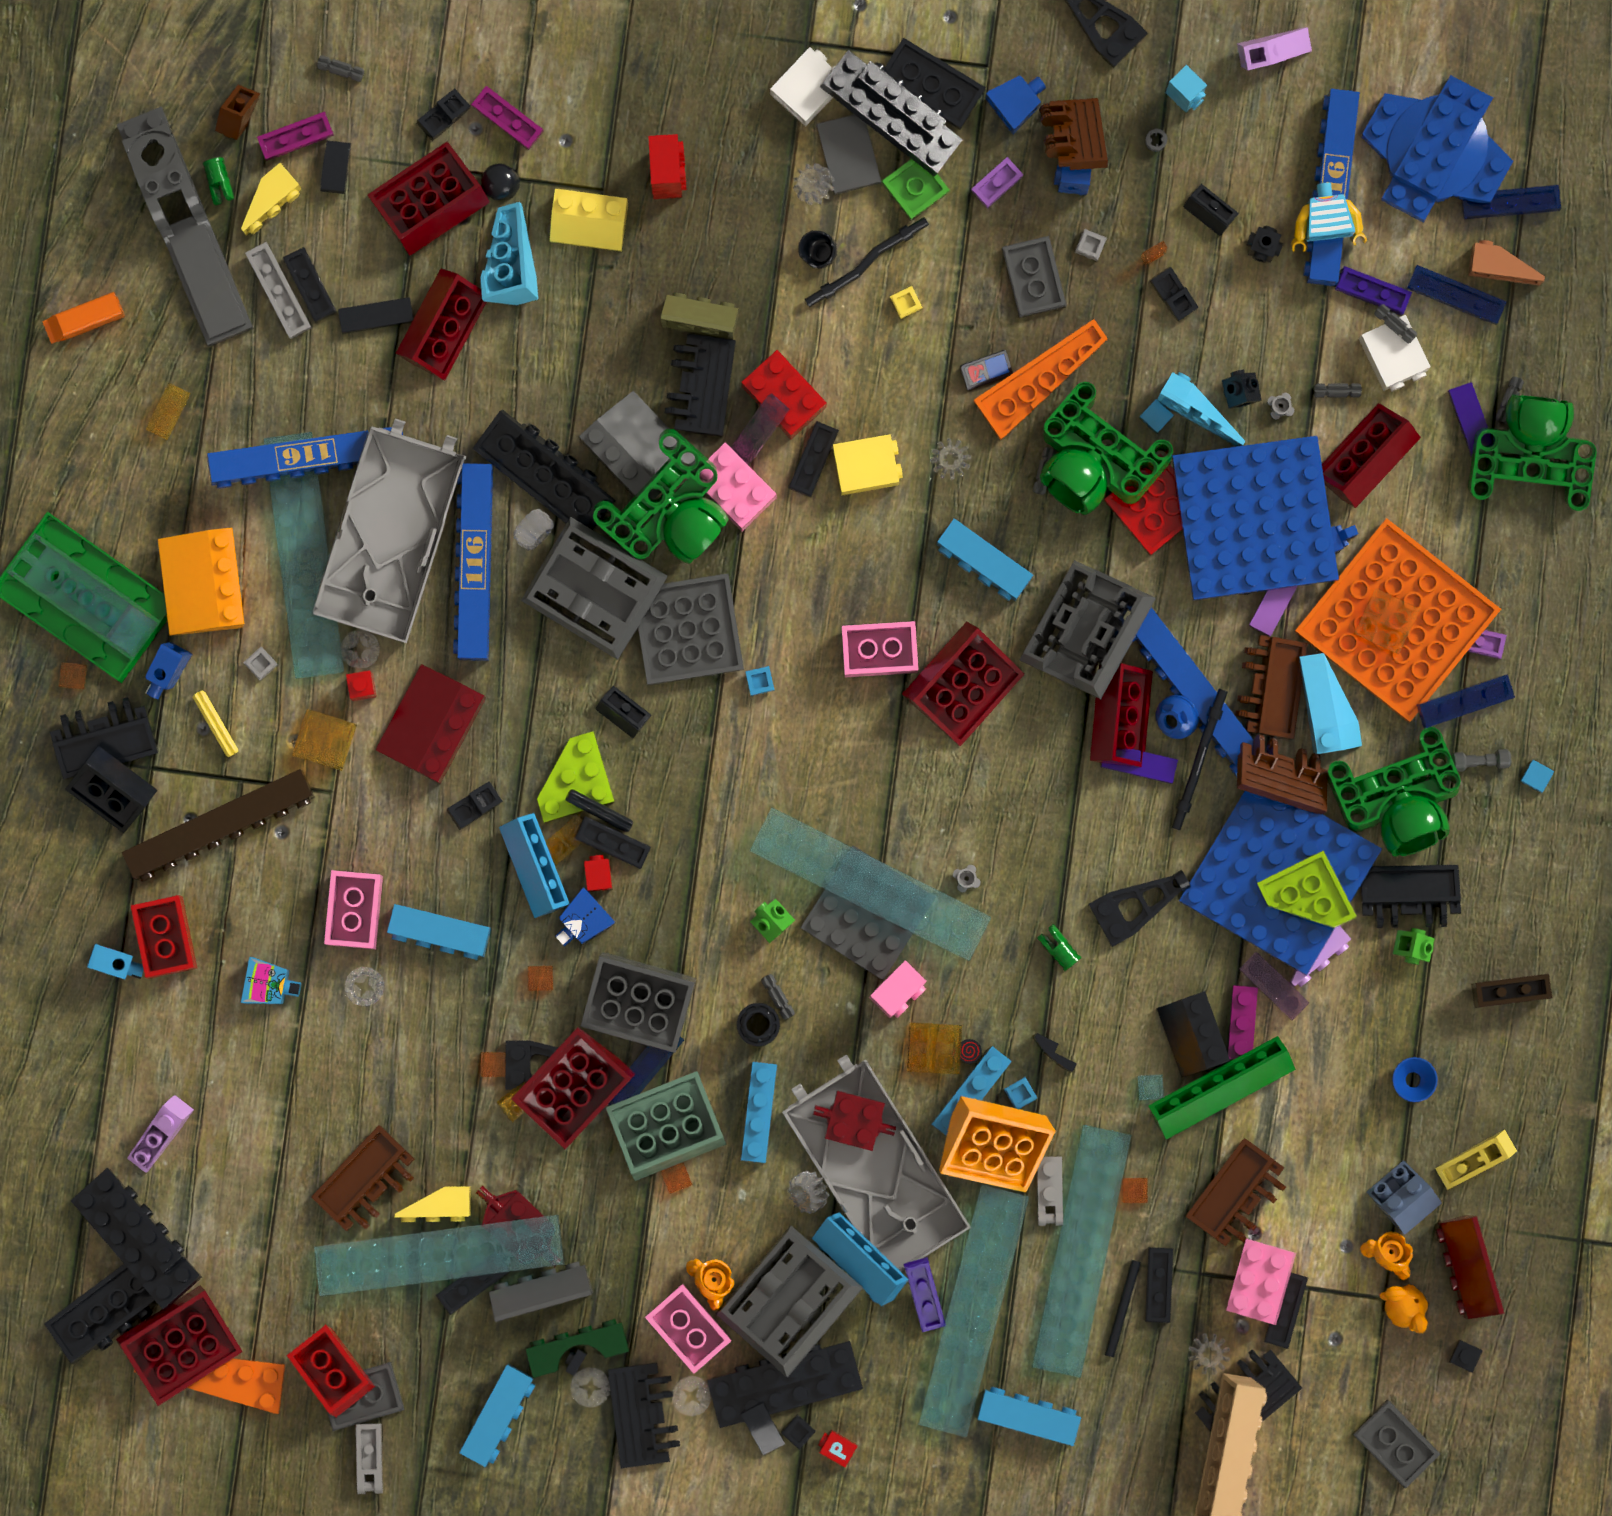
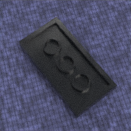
[885,37,986,130]

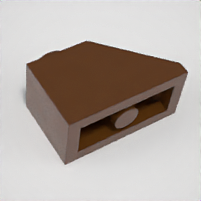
[215,85,260,140]

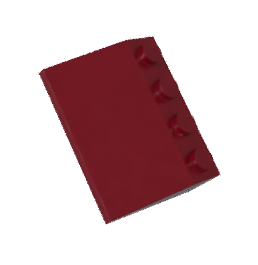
[367,141,490,256]
[902,621,1024,747]
[375,664,486,784]
[511,1027,635,1149]
[1435,1215,1504,1319]
[116,1285,243,1406]

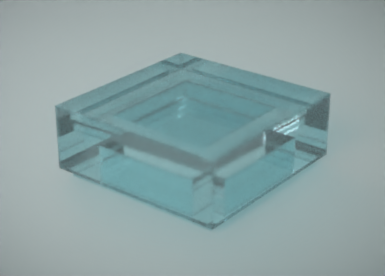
[1137,1074,1164,1100]

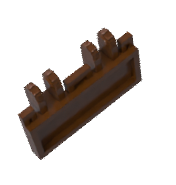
[1039,98,1108,170]
[1235,635,1308,740]
[1237,734,1328,815]
[312,1125,415,1231]
[1185,1138,1286,1247]

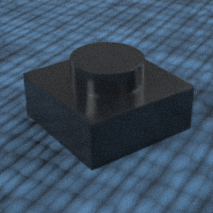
[1449,1340,1483,1373]
[564,1348,588,1376]

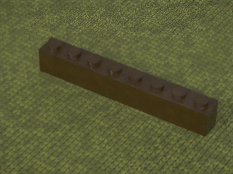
[121,769,315,882]

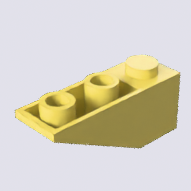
[241,163,301,236]
[395,1186,471,1222]

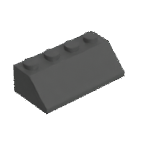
[489,1261,593,1322]

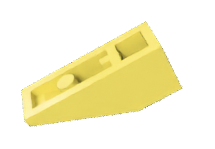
[1435,1130,1517,1190]

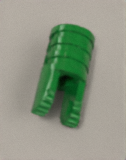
[203,157,234,206]
[1037,924,1082,971]

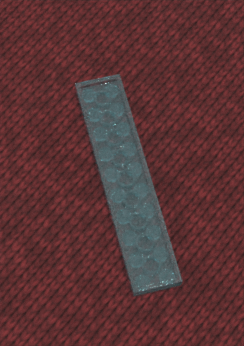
[264,432,345,679]
[750,807,991,961]
[1032,1125,1131,1378]
[919,1184,1029,1438]
[314,1215,564,1296]

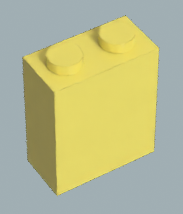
[833,434,903,496]

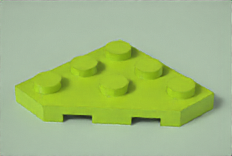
[537,731,615,823]
[1257,850,1357,928]

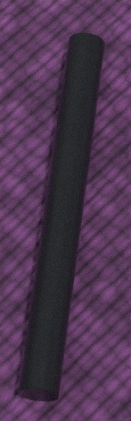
[1105,1260,1141,1358]

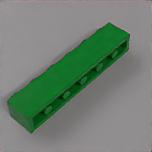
[1148,1036,1296,1140]

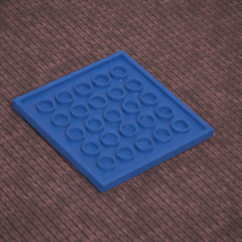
[1172,436,1339,600]
[1179,791,1382,976]

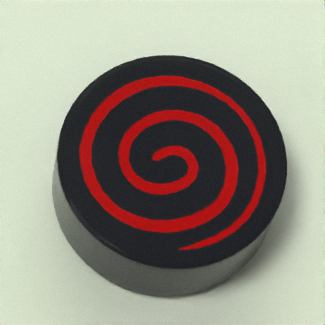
[957,1039,982,1064]

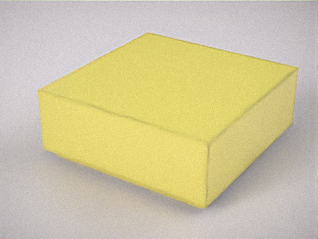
[890,286,922,319]

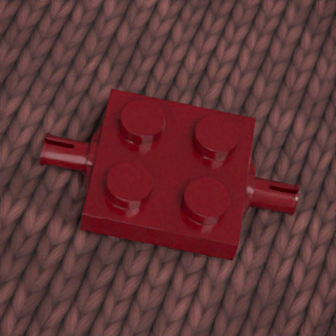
[813,1090,896,1151]

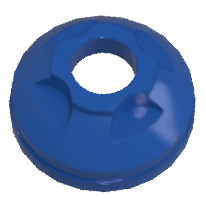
[1155,695,1199,739]
[1392,1057,1438,1102]

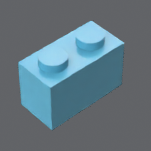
[1165,65,1207,113]

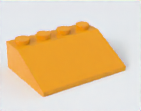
[158,528,244,636]
[939,1096,1056,1193]

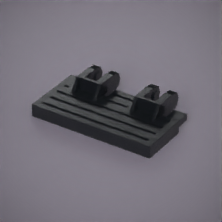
[664,334,736,437]
[50,697,159,779]
[1360,865,1461,928]
[1195,1349,1302,1432]
[608,1363,680,1468]

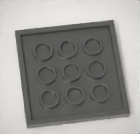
[638,573,744,685]
[801,845,936,980]

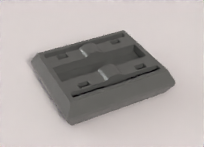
[521,517,668,660]
[1020,560,1156,699]
[716,1225,863,1377]

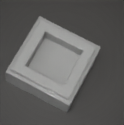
[1075,229,1107,261]
[243,646,278,681]

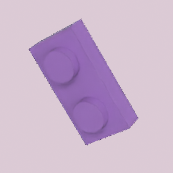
[971,157,1023,208]

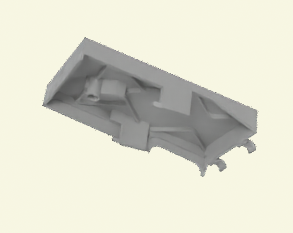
[311,418,466,643]
[782,1054,971,1272]

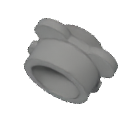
[1267,393,1294,420]
[953,865,981,892]

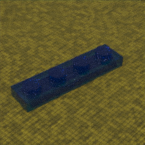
[1461,185,1561,219]
[1407,265,1507,325]
[1417,674,1515,728]
[608,1036,684,1106]

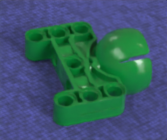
[1040,382,1173,515]
[1468,395,1597,511]
[593,429,729,564]
[1328,727,1461,857]

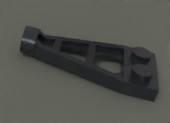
[1065,0,1148,69]
[1088,870,1191,947]
[505,1041,558,1090]

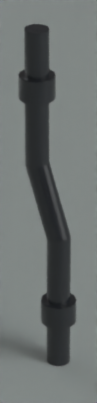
[805,217,929,307]
[1171,689,1228,830]

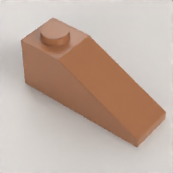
[1468,240,1545,286]

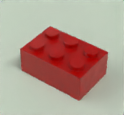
[648,134,687,199]
[741,350,827,440]
[131,895,197,979]
[287,1325,375,1417]

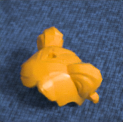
[1360,1231,1413,1281]
[686,1258,734,1311]
[1379,1284,1428,1334]

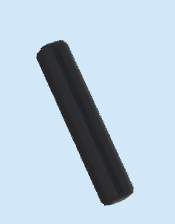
[565,790,633,832]

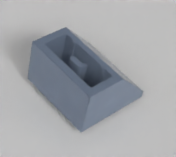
[1367,1160,1442,1235]

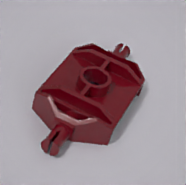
[476,1186,561,1268]

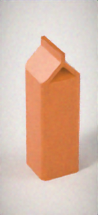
[42,292,125,344]

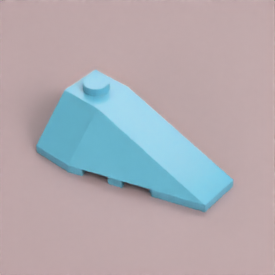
[481,202,538,305]
[1157,372,1245,447]
[1299,653,1362,754]

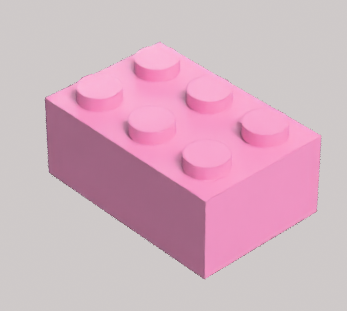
[699,442,777,532]
[841,621,918,678]
[324,870,383,950]
[869,960,927,1018]
[1226,1239,1296,1325]
[645,1284,732,1373]

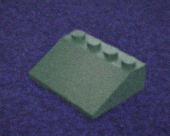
[606,1071,727,1181]

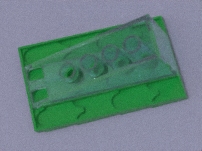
[0,512,167,683]

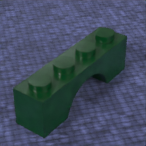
[526,1319,630,1378]

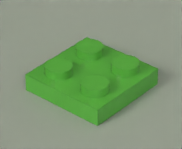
[882,159,950,221]

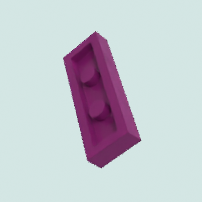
[471,86,544,150]
[257,111,334,161]
[1227,985,1258,1060]

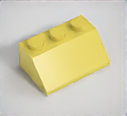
[550,189,628,252]

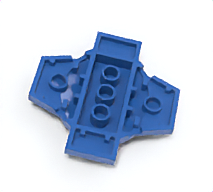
[1361,75,1513,223]

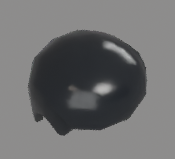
[481,163,520,200]
[798,230,837,269]

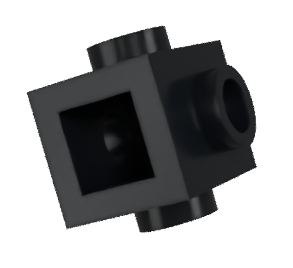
[1246,226,1283,263]
[1222,370,1262,408]

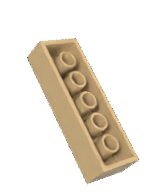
[1195,1373,1267,1516]

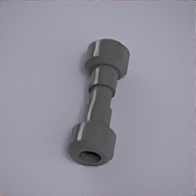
[1451,749,1511,772]

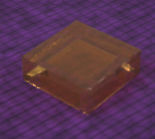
[1141,241,1167,265]
[59,663,87,690]
[528,966,554,991]
[481,1052,506,1077]
[661,1162,693,1194]
[1122,1178,1148,1203]

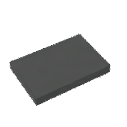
[816,114,881,195]
[1002,236,1067,318]
[327,1362,405,1431]
[1353,1400,1440,1489]

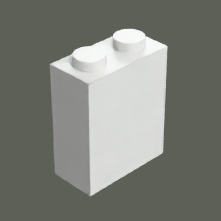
[770,47,835,127]
[1359,315,1430,392]

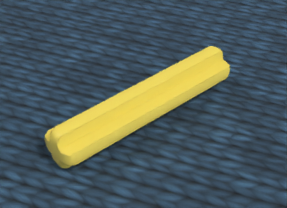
[193,690,238,757]

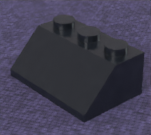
[65,746,157,833]
[1156,991,1230,1078]

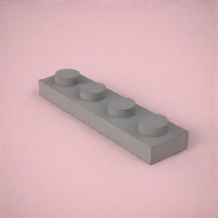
[245,242,312,339]

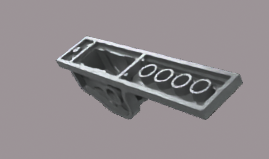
[117,106,254,347]

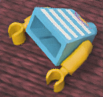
[1291,183,1367,252]

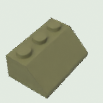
[661,293,739,340]

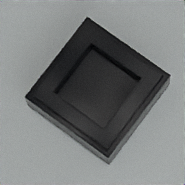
[781,1414,816,1450]

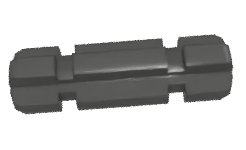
[317,55,364,82]
[1374,304,1417,344]
[1496,376,1524,424]
[1314,383,1362,397]
[1033,447,1056,495]
[761,974,795,1020]

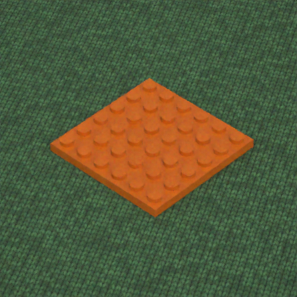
[1294,518,1501,723]

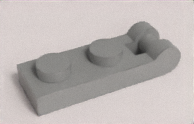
[1037,1157,1063,1226]
[356,1423,383,1494]

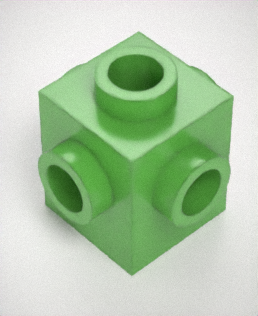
[750,899,795,943]
[1393,928,1435,965]

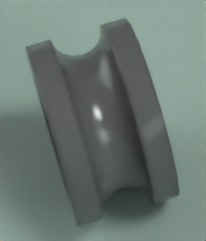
[1145,129,1167,152]

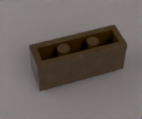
[1471,974,1552,1008]

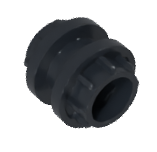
[737,1003,780,1047]

